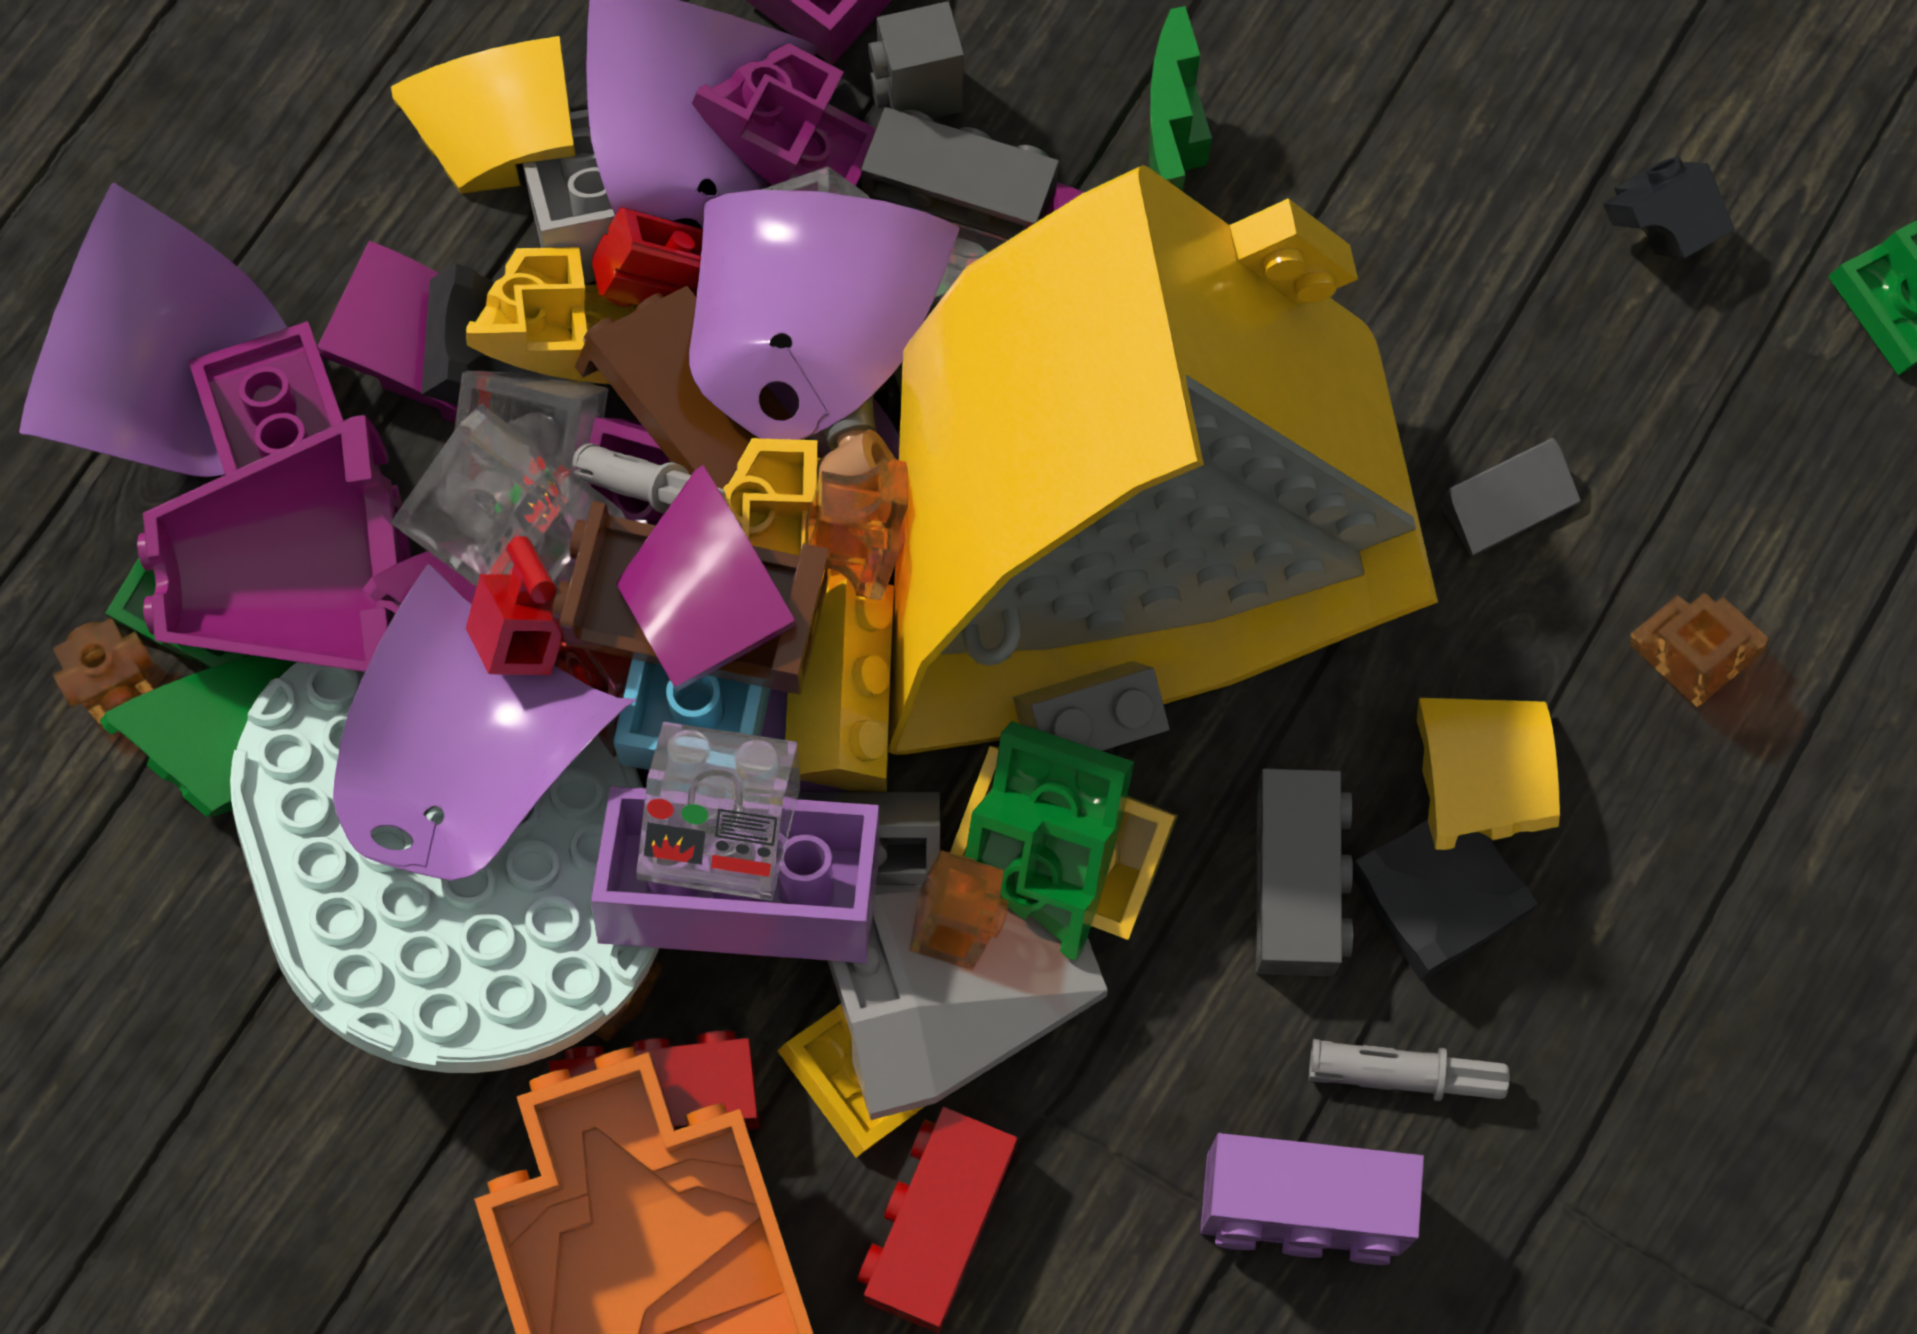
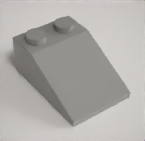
[521,109,615,285]

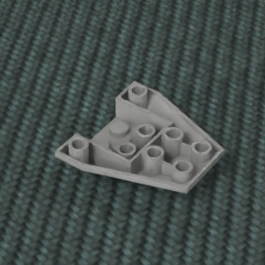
[827,877,1107,1120]

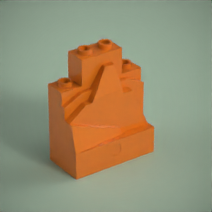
[474,1047,813,1334]

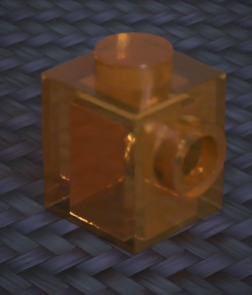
[909,850,1008,970]

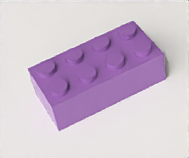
[591,786,880,963]

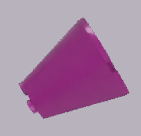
[137,415,412,672]

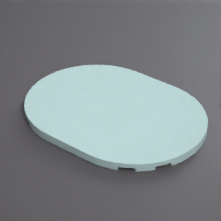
[230,654,659,1073]

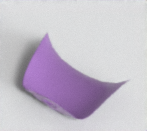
[586,0,818,229]
[19,183,287,477]
[689,190,960,440]
[333,564,637,881]

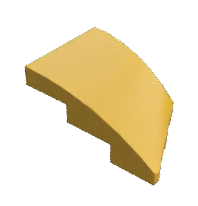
[391,36,576,194]
[466,247,638,384]
[723,438,880,581]
[1417,698,1560,850]
[778,1003,925,1158]

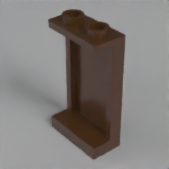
[575,286,823,489]
[552,501,831,695]

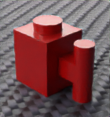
[465,536,563,675]

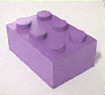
[1200,1133,1424,1265]

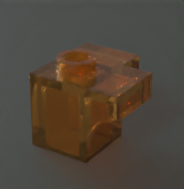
[805,457,908,601]
[1630,593,1769,707]

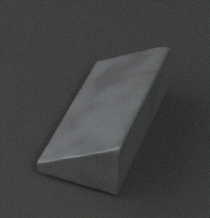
[1440,438,1581,558]

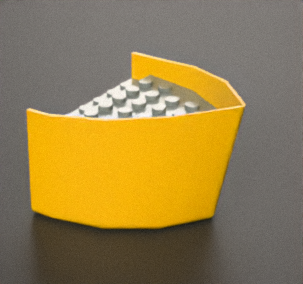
[888,165,1438,755]

